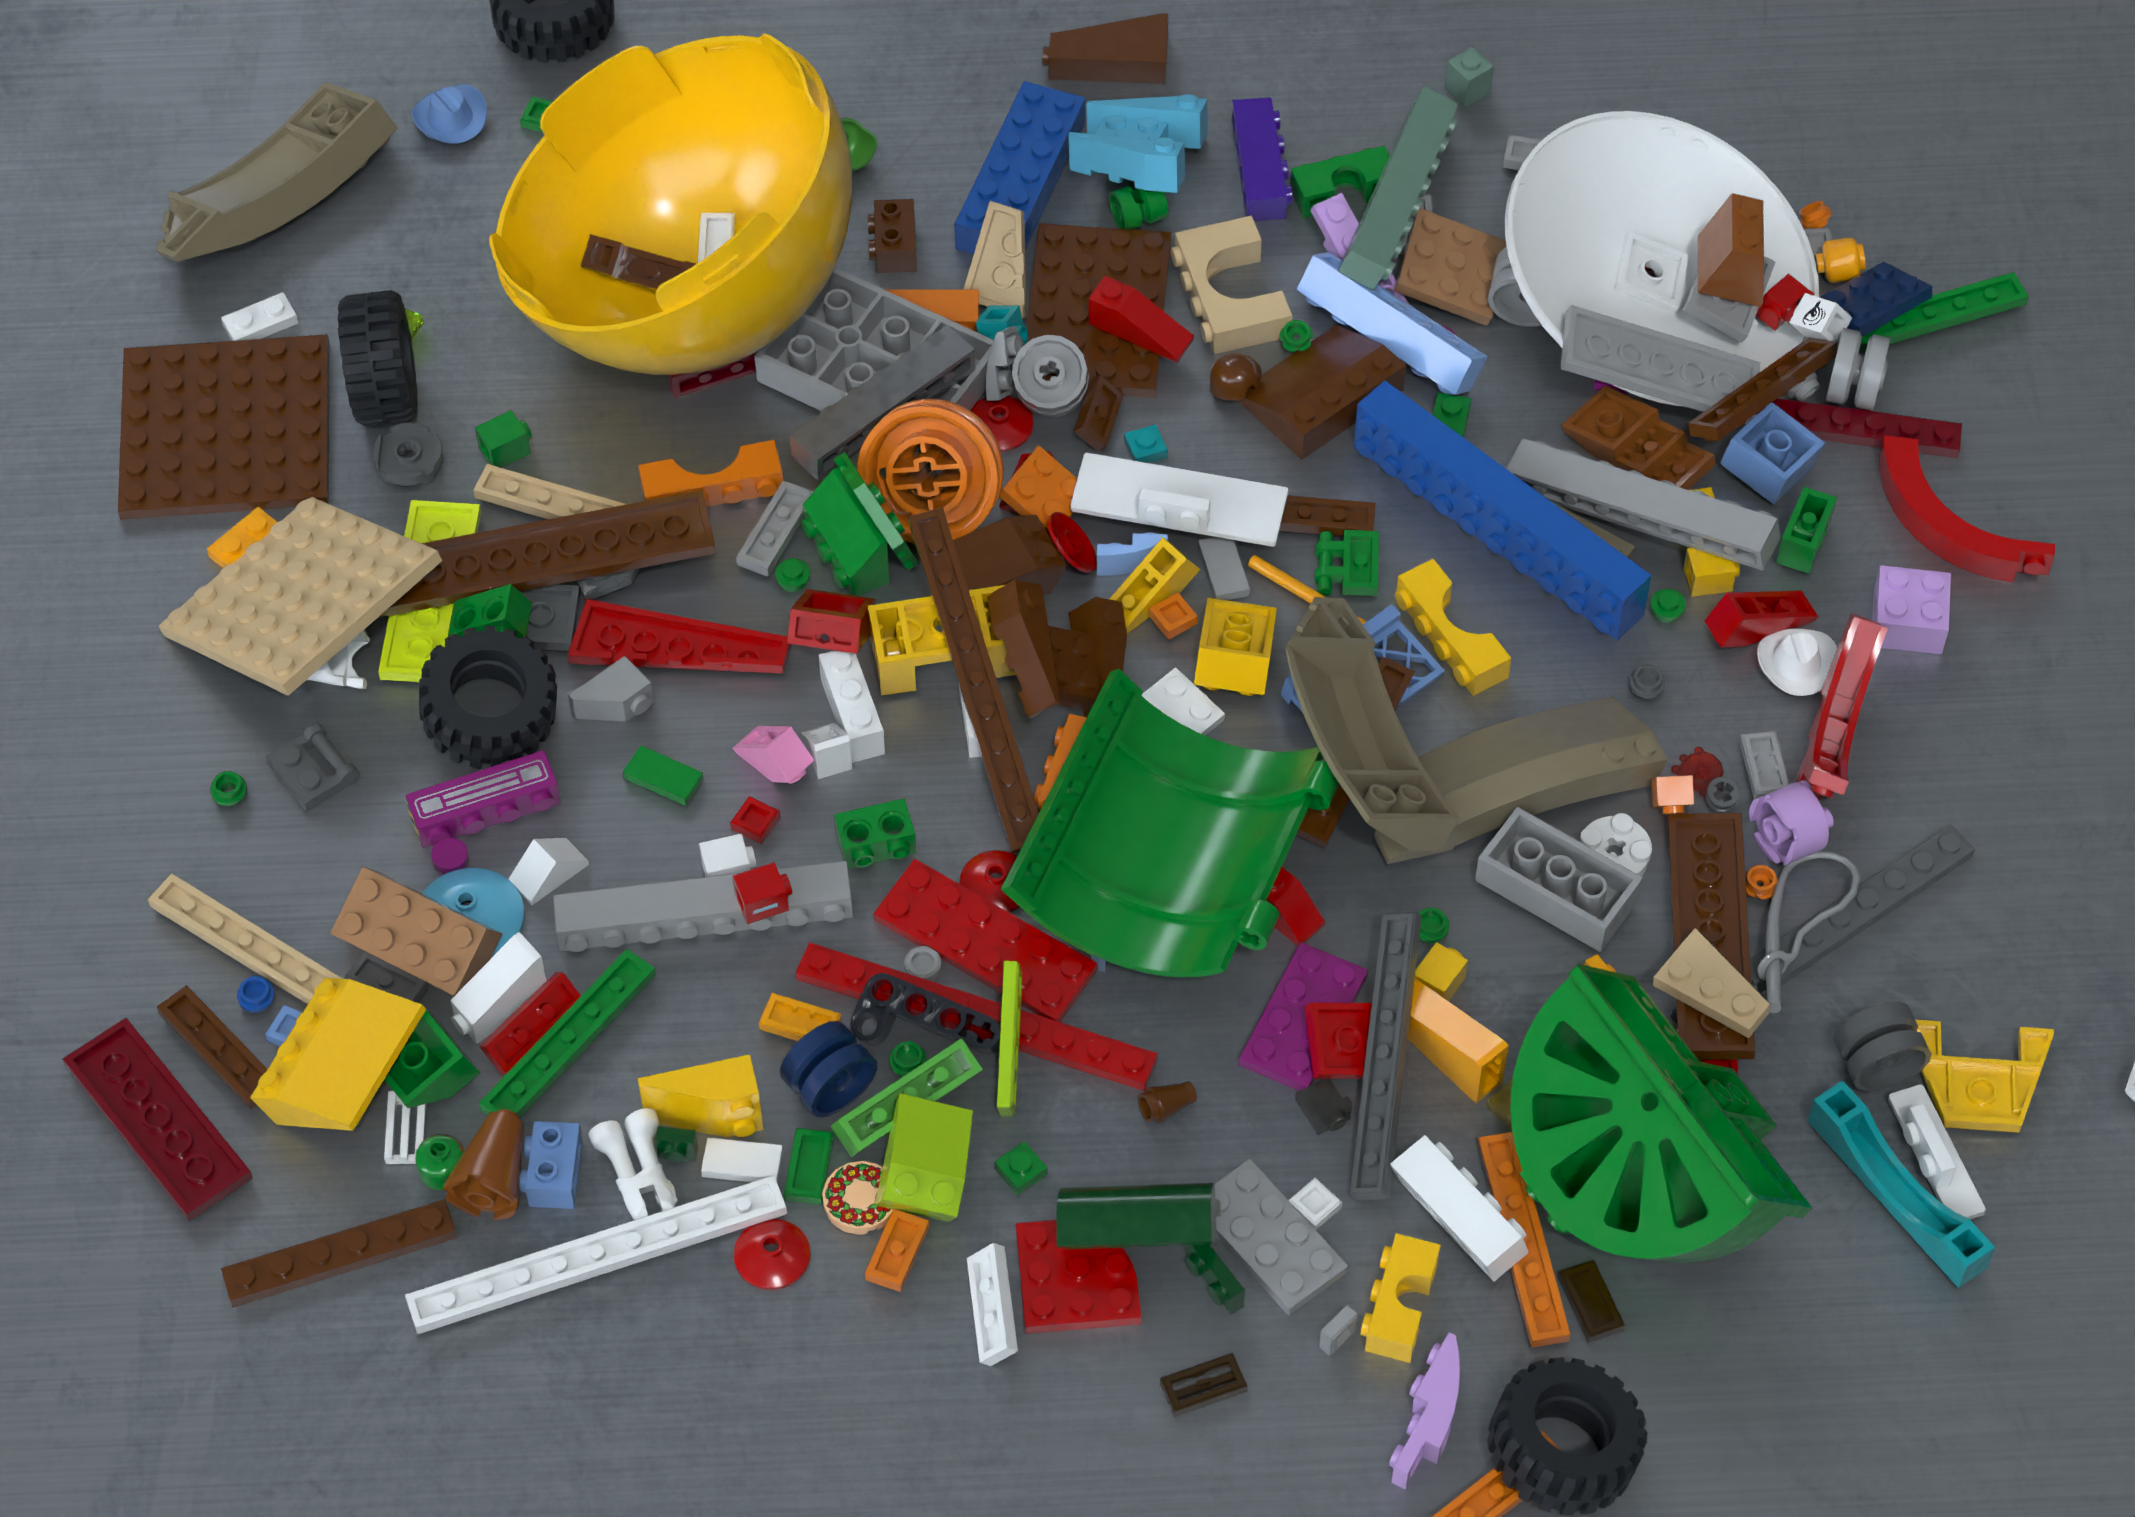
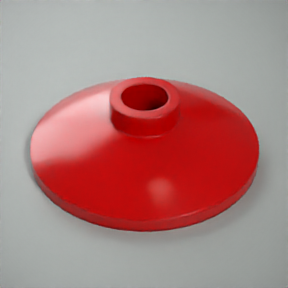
[970,396,1033,452]
[1047,512,1097,573]
[959,850,1020,913]
[734,1219,811,1290]

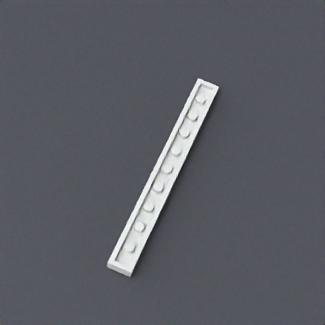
[405,1175,787,1335]

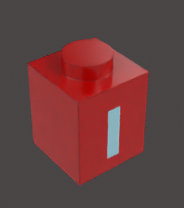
[733,862,793,925]

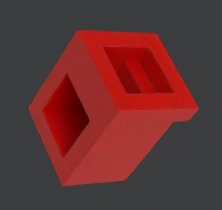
[1756,273,1814,331]

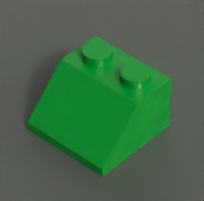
[384,1009,480,1108]

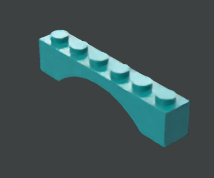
[1807,1080,1995,1288]

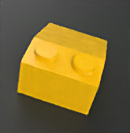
[1194,597,1277,696]
[637,1054,764,1138]

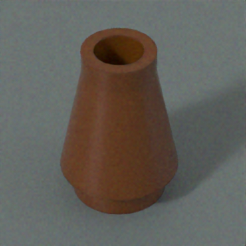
[1138,1081,1197,1123]

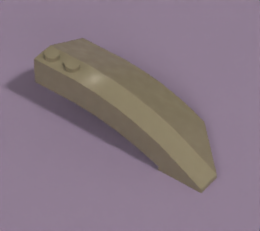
[157,82,398,262]

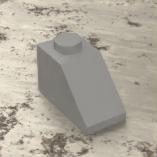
[568,656,654,722]

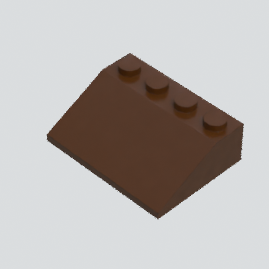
[1237,325,1406,460]

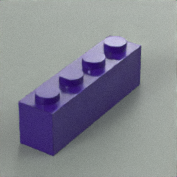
[1231,97,1293,221]

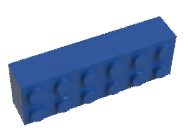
[954,81,1085,254]

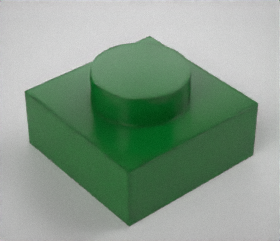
[994,1141,1048,1195]

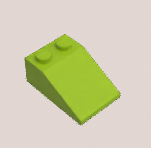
[875,1093,973,1222]

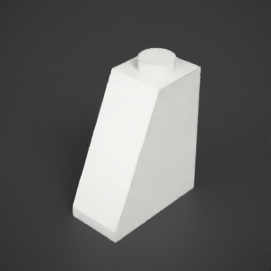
[451,932,546,1044]

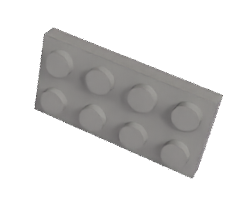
[1215,1159,1348,1316]

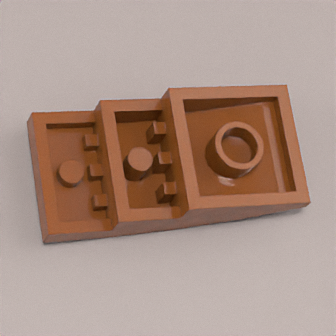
[1561,385,1716,490]

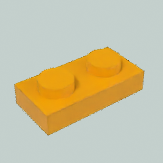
[207,507,277,568]

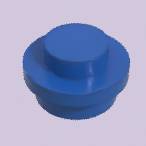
[237,976,275,1013]

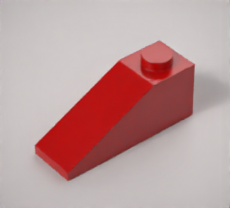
[1089,276,1194,363]
[1704,590,1819,648]

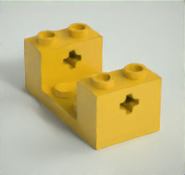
[868,585,1016,696]

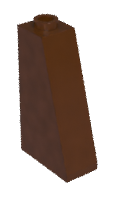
[1042,13,1168,84]

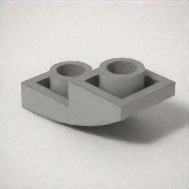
[986,326,1023,401]

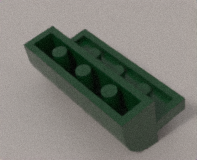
[1056,1182,1221,1250]

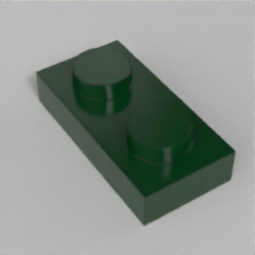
[1185,1245,1245,1315]

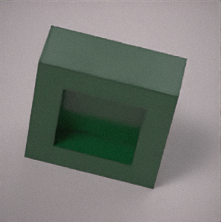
[655,1126,698,1163]

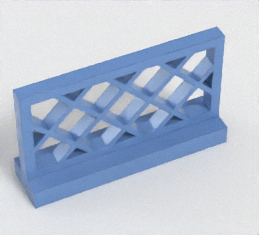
[1280,604,1445,712]

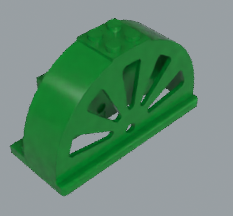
[1510,964,1813,1263]

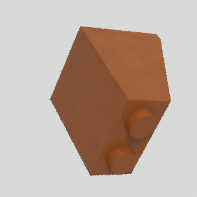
[1698,193,1764,307]

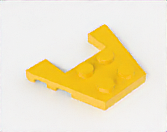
[1916,1020,2054,1133]

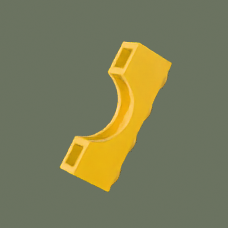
[1395,559,1511,696]

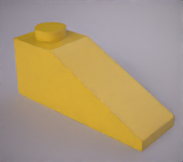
[1109,538,1201,634]

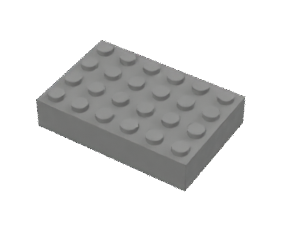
[755,267,994,451]

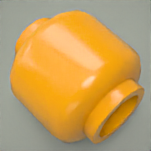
[1816,237,1866,283]

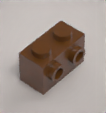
[868,199,917,273]

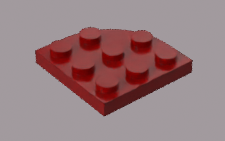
[1016,1220,1141,1334]

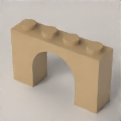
[1170,215,1292,355]

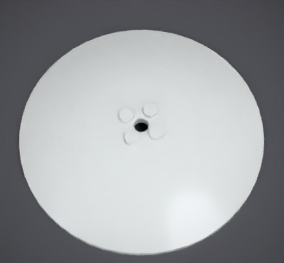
[1505,111,1819,407]

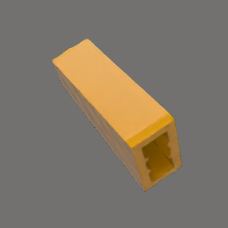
[1408,978,1509,1104]

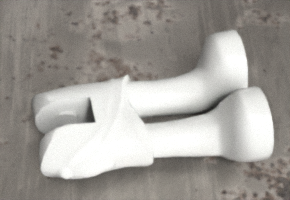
[588,1108,678,1220]

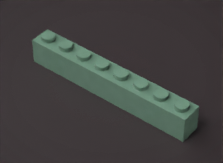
[1338,86,1458,291]

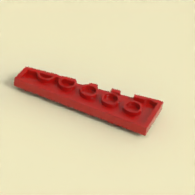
[567,599,792,674]

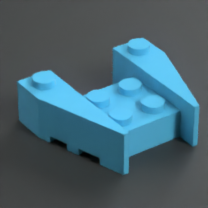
[1068,94,1208,193]

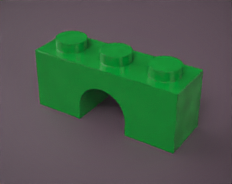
[1290,145,1389,219]

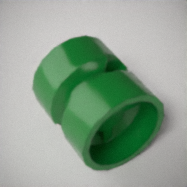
[1109,186,1169,231]

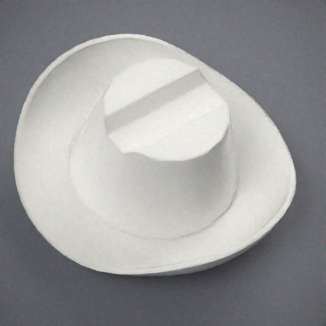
[1757,629,1837,696]

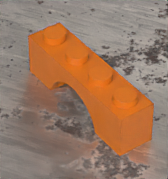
[638,440,783,507]

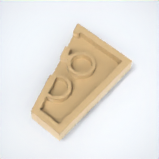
[964,201,1026,318]
[1653,928,1770,1038]

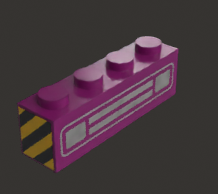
[405,750,561,848]

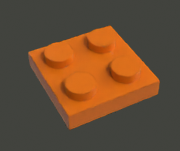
[999,445,1077,538]

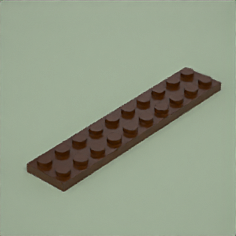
[378,490,716,618]

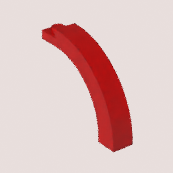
[1879,435,2055,583]

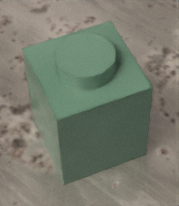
[1445,47,1494,107]

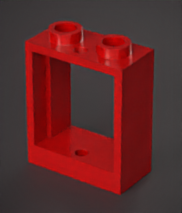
[787,589,876,654]

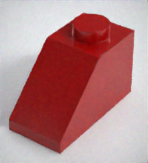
[1266,866,1325,946]

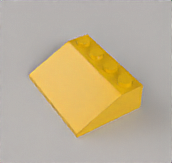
[250,978,426,1131]

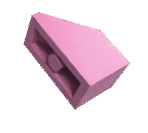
[733,726,814,784]

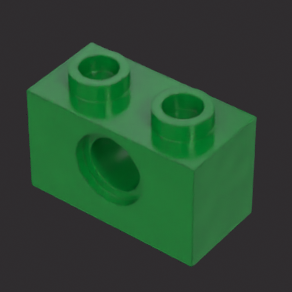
[1776,487,1837,574]

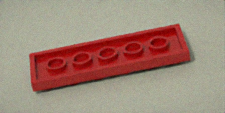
[873,858,1098,1022]

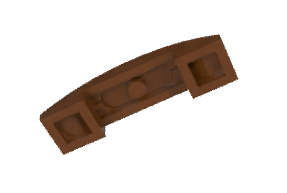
[581,234,696,291]

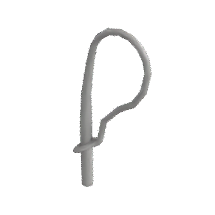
[1757,851,1861,1013]

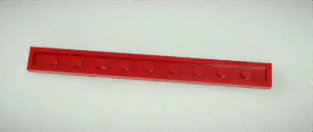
[795,942,1158,1091]

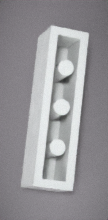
[1390,1135,1529,1282]

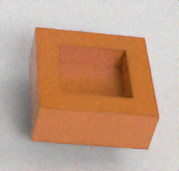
[1149,592,1198,640]

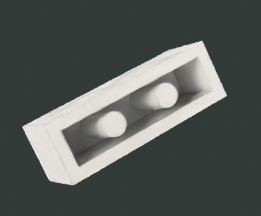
[819,650,885,763]

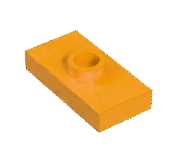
[758,993,842,1041]

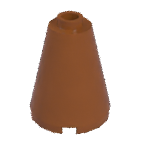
[443,1109,524,1220]

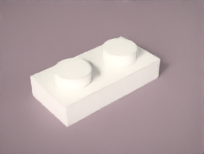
[221,292,298,341]

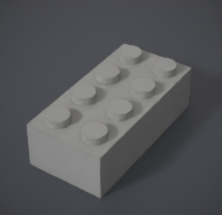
[1475,807,1643,953]

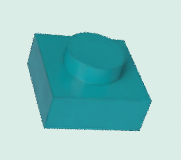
[1124,424,1168,463]

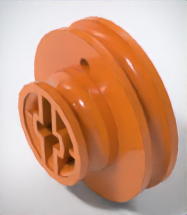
[857,399,1004,544]

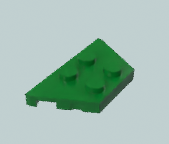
[833,451,920,571]

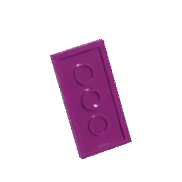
[1239,942,1368,1094]

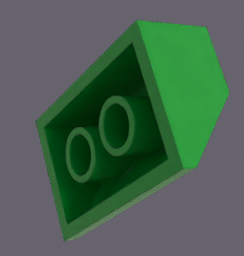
[801,467,890,596]

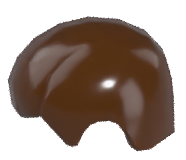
[1210,353,1262,400]

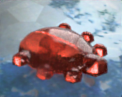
[1671,746,1724,796]

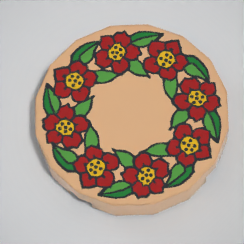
[822,1161,893,1235]

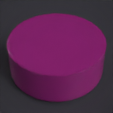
[431,838,469,874]

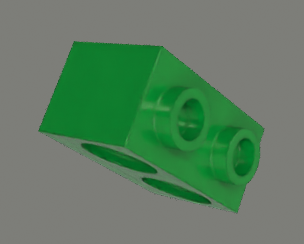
[448,584,532,639]
[834,798,916,869]

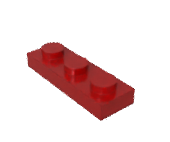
[479,971,581,1075]

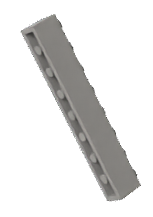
[1506,438,1781,571]
[553,861,853,952]

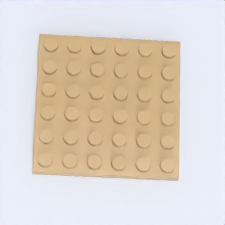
[158,497,442,696]

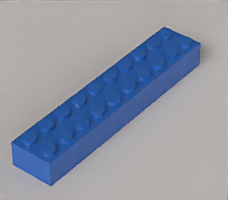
[1354,381,1652,641]

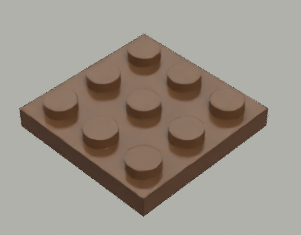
[1393,208,1507,326]

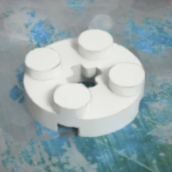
[1579,813,1652,876]

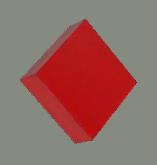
[730,796,781,844]

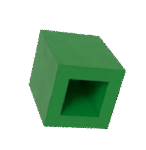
[475,410,532,468]

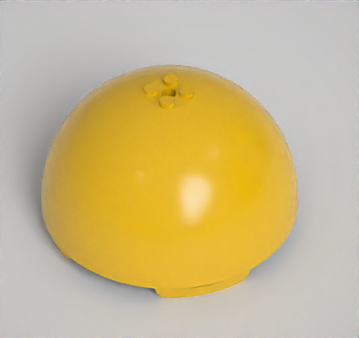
[489,33,853,375]

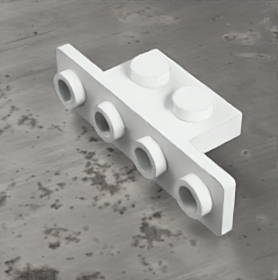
[1888,1084,1986,1219]

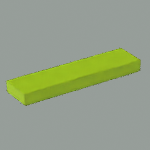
[997,961,1023,1117]

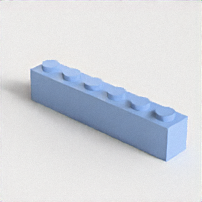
[1297,252,1488,395]

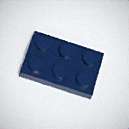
[1819,261,1932,337]

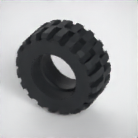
[489,0,615,63]
[338,290,418,425]
[419,626,557,768]
[1487,1357,1647,1516]

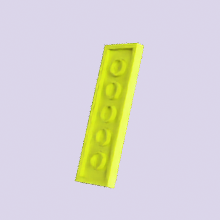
[378,500,481,682]

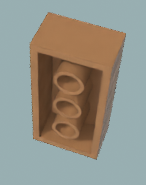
[330,867,503,996]

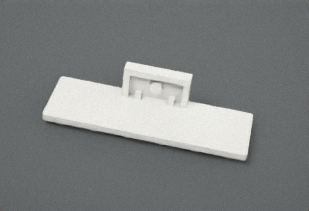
[1071,453,1288,547]

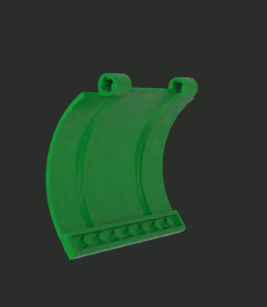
[1001,669,1340,977]

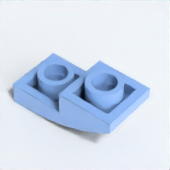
[1097,532,1168,576]

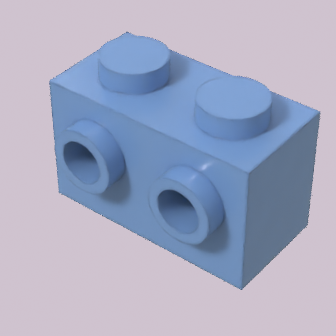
[520,1121,583,1209]

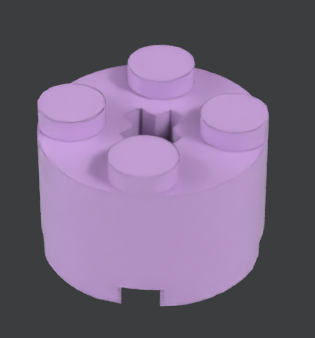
[1749,780,1834,865]

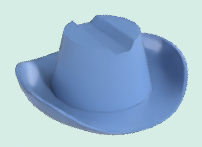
[411,84,487,144]

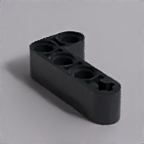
[850,973,1001,1054]

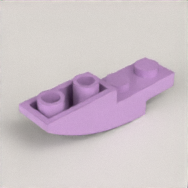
[1310,193,1408,304]
[1389,1332,1460,1490]

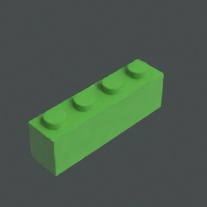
[830,1038,983,1158]

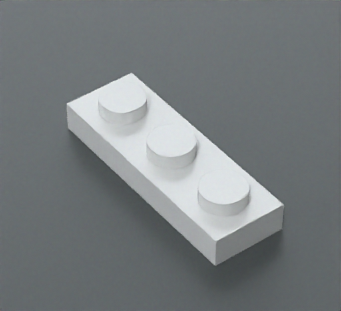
[967,1243,1018,1366]

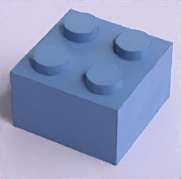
[1720,402,1825,505]

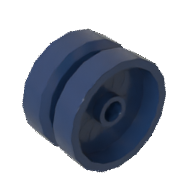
[780,1021,878,1117]

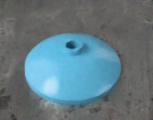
[422,868,525,959]

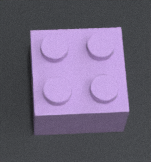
[1872,565,1951,655]

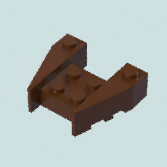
[987,579,1127,718]

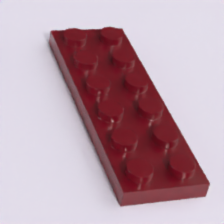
[62,1017,253,1221]

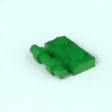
[1315,530,1379,596]

